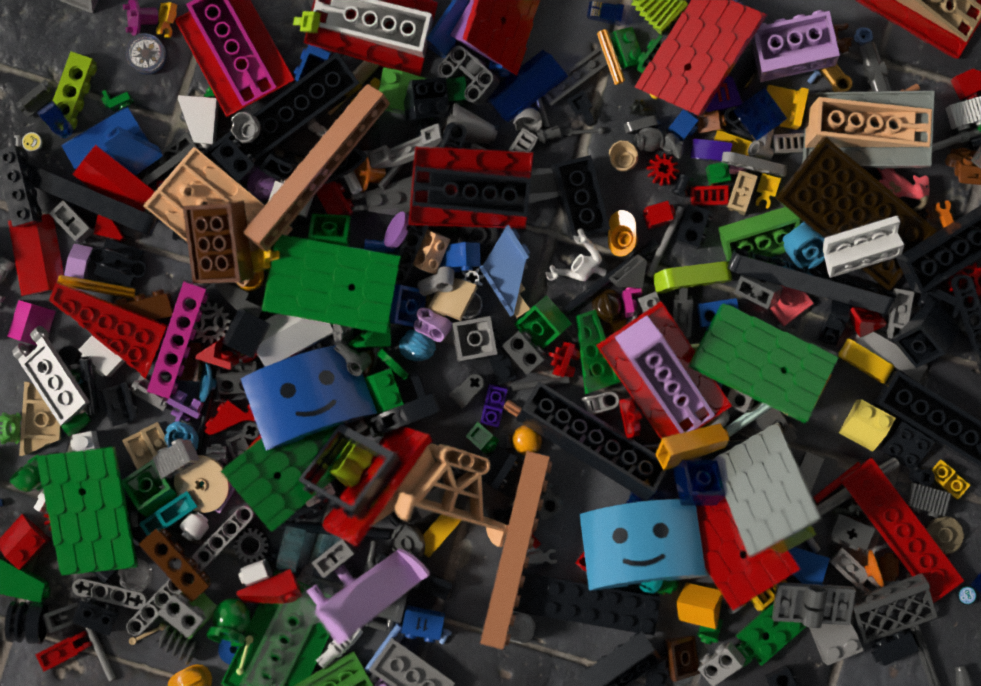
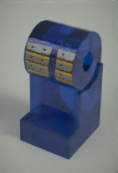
[586,1,624,26]

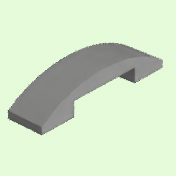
[369,123,442,169]
[853,332,928,382]

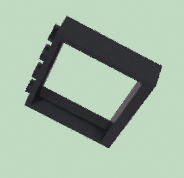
[299,424,403,520]

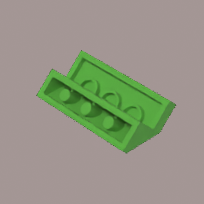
[294,651,373,686]

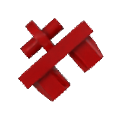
[548,342,580,377]

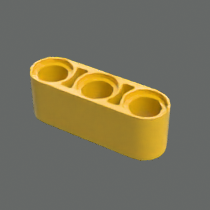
[838,339,895,384]
[423,507,462,558]

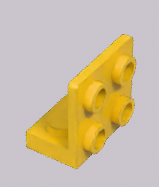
[760,85,809,130]

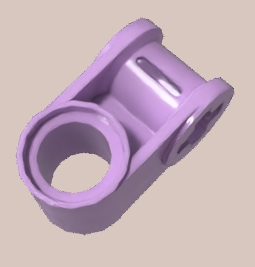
[413,308,452,342]

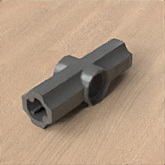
[858,42,891,92]

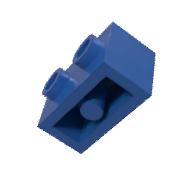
[440,242,481,273]

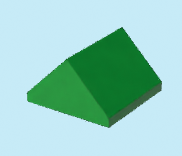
[348,318,391,348]

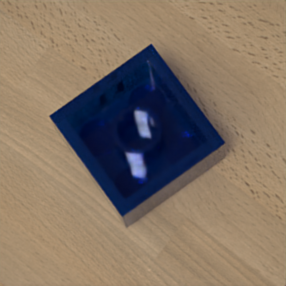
[673,460,726,506]

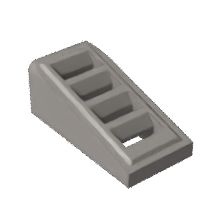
[508,128,539,152]
[772,133,804,155]

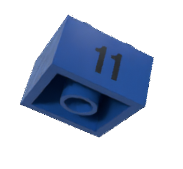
[401,606,445,643]

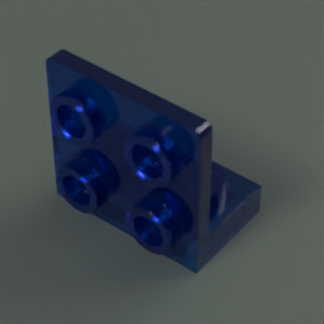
[734,88,787,141]

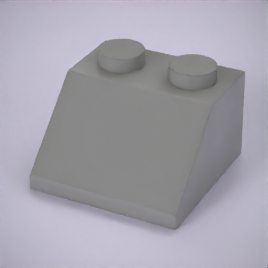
[452,316,497,362]
[809,622,864,665]

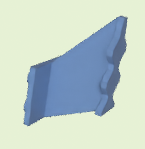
[479,225,530,317]

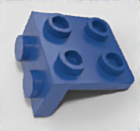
[293,45,332,82]

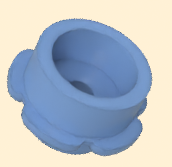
[854,27,873,46]

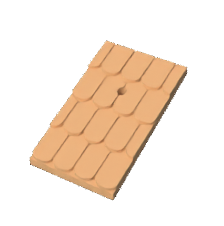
[143,147,293,288]

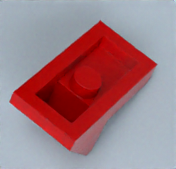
[195,337,240,370]

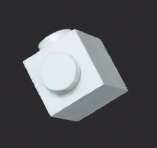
[71,431,100,451]

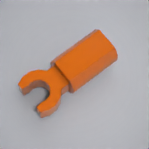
[935,200,954,229]

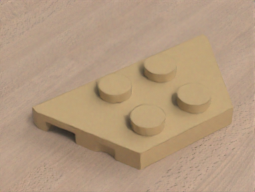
[19,382,62,456]

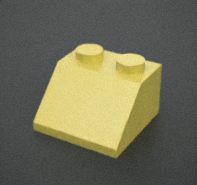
[839,399,896,452]

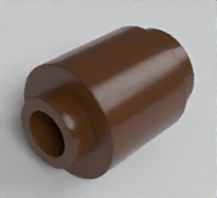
[879,553,899,581]

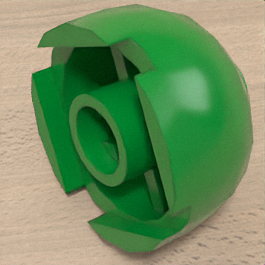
[9,454,43,492]

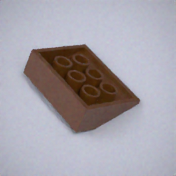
[183,200,254,284]

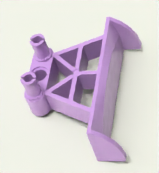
[306,549,430,645]

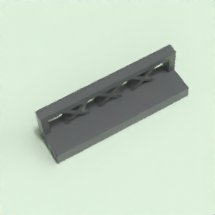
[135,132,201,188]

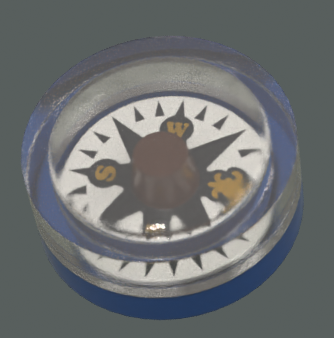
[126,33,167,74]

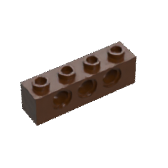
[139,527,212,602]

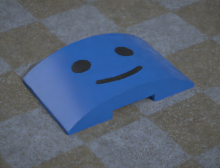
[241,343,377,451]

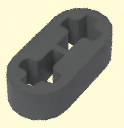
[624,115,661,134]

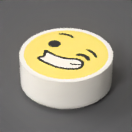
[22,132,43,152]

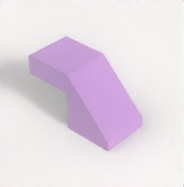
[64,244,93,290]

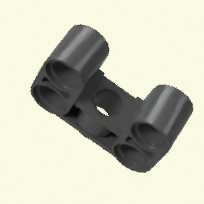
[438,46,499,105]

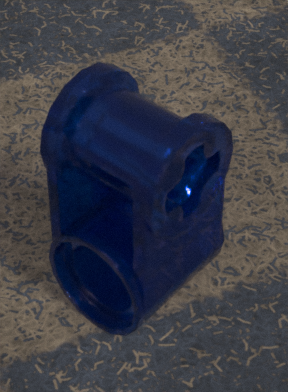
[37,100,73,138]

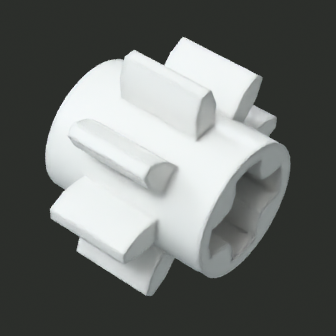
[461,268,484,286]

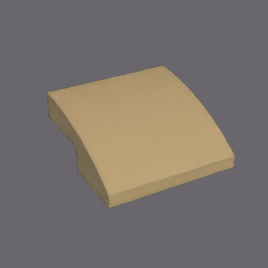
[428,278,478,321]
[122,422,167,470]

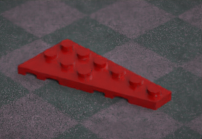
[49,281,167,379]

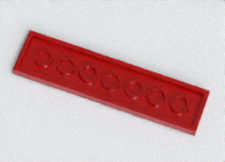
[840,458,964,604]

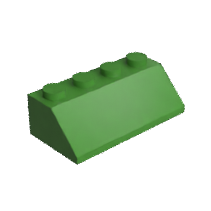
[719,207,800,262]

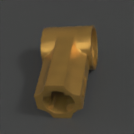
[819,64,852,92]

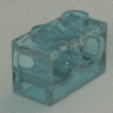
[276,526,306,573]

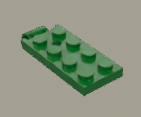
[735,602,806,667]

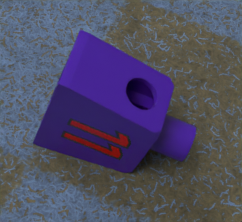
[705,76,742,113]

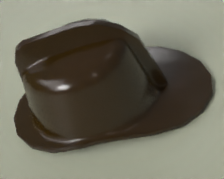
[592,289,626,334]

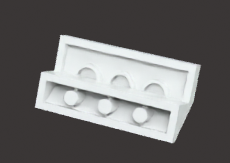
[823,216,904,278]
[257,314,333,367]

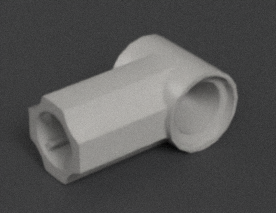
[748,122,775,161]
[417,267,455,296]

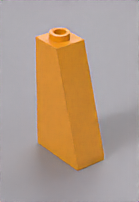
[655,423,729,471]

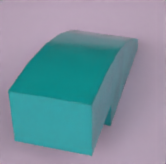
[139,491,198,536]

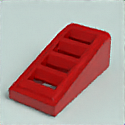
[690,185,730,206]

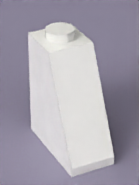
[178,95,219,149]

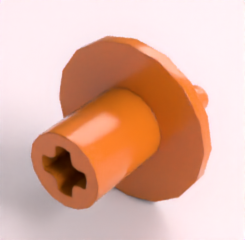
[354,157,386,192]

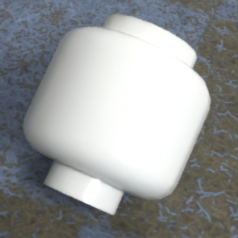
[180,512,209,541]

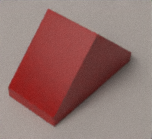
[93,215,127,242]
[850,307,887,338]

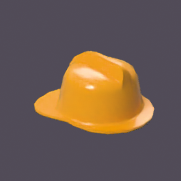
[608,210,638,257]
[168,664,212,686]

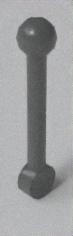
[565,127,605,137]

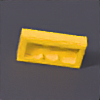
[714,131,752,156]

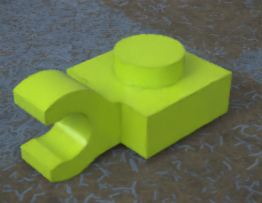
[293,11,320,33]

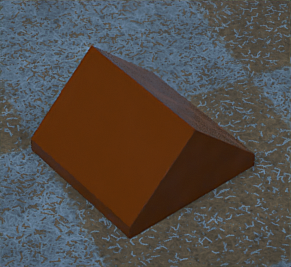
[665,635,700,682]

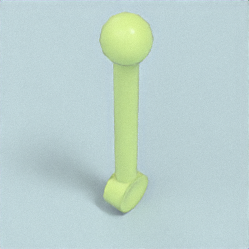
[236,635,253,675]

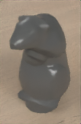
[634,127,684,159]

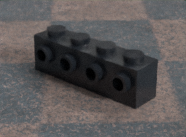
[0,145,43,227]

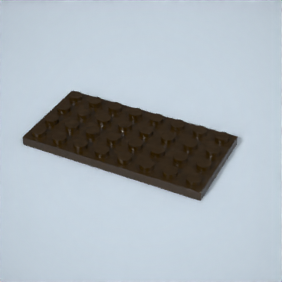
[775,137,937,290]

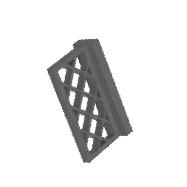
[853,573,937,644]

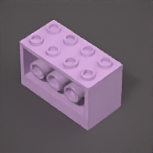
[751,10,840,82]

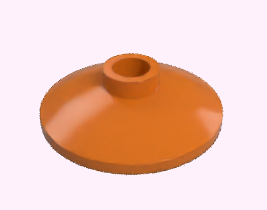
[864,550,884,587]

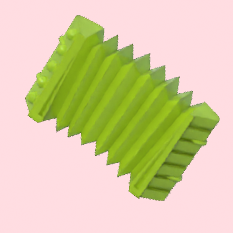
[631,0,688,35]

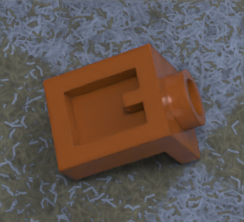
[696,110,728,134]

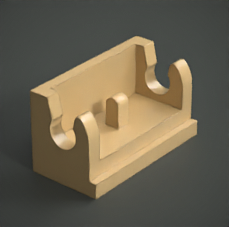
[727,170,758,215]

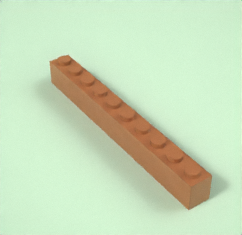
[243,84,390,252]
[480,451,553,649]

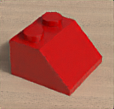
[0,514,51,570]

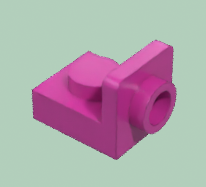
[622,287,642,318]

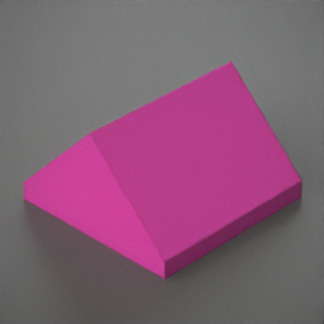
[7,300,56,346]

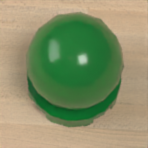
[206,598,250,647]

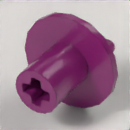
[123,0,158,36]

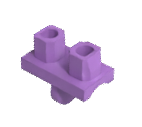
[166,390,204,423]

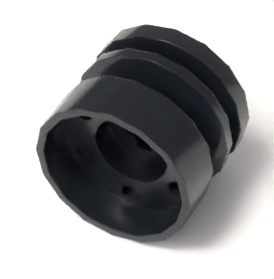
[4,601,49,644]

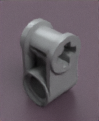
[581,392,619,415]

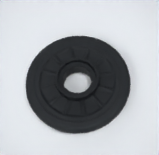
[457,227,499,256]

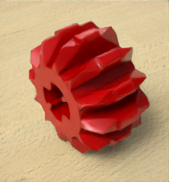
[646,153,679,186]

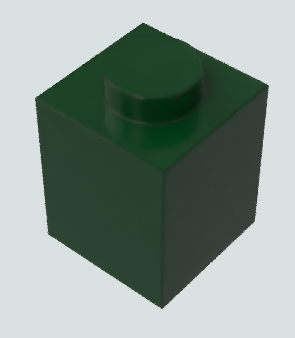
[446,77,468,106]

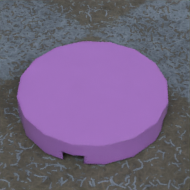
[384,212,410,249]

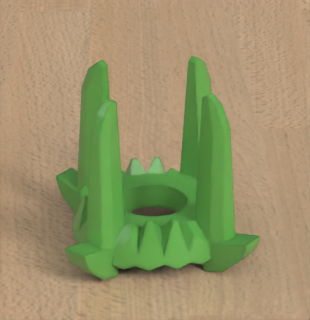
[0,412,22,444]

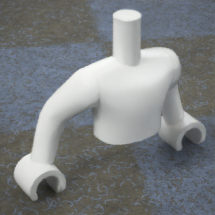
[545,229,606,281]

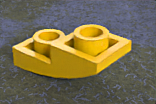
[932,459,971,500]

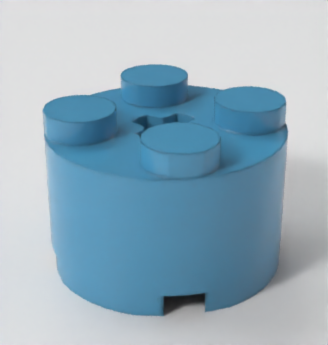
[783,222,825,269]

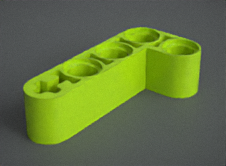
[653,261,732,294]

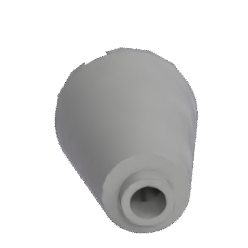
[443,103,497,144]

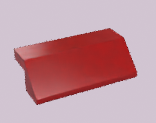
[72,145,155,212]
[8,214,64,296]

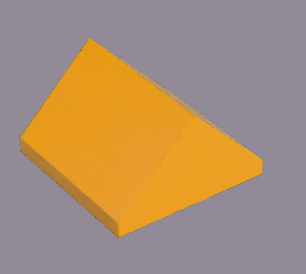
[677,583,723,629]

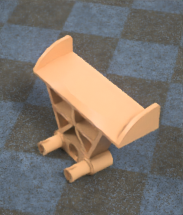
[393,444,509,547]

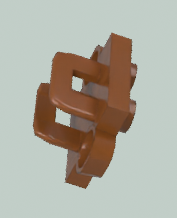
[945,148,981,185]

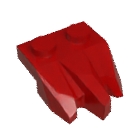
[619,397,642,438]

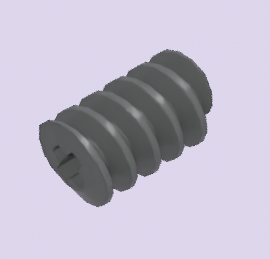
[156,624,200,665]

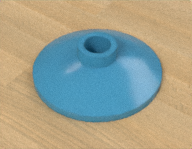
[199,364,217,402]

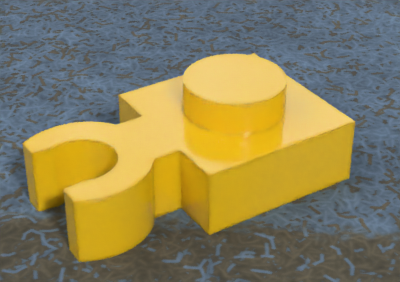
[756,173,781,209]

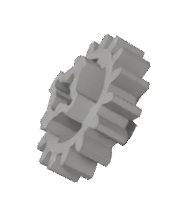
[189,302,232,344]

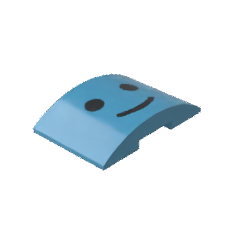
[580,499,706,591]

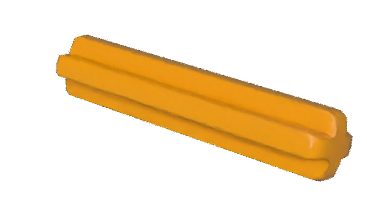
[597,29,625,85]

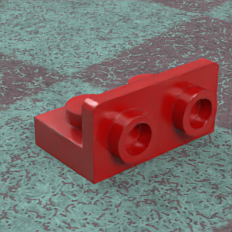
[316,181,354,216]

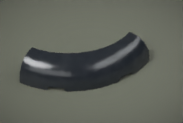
[259,145,368,184]

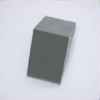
[609,254,647,288]

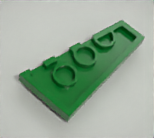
[576,310,621,394]

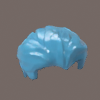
[399,329,436,361]
[164,421,199,451]

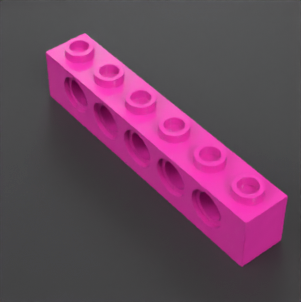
[147,280,209,399]

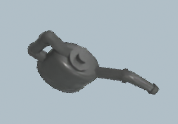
[364,540,410,632]

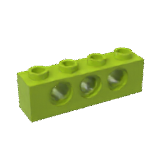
[45,51,97,134]

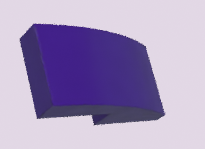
[690,139,732,162]
[480,383,508,427]

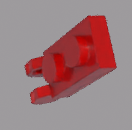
[35,630,92,672]

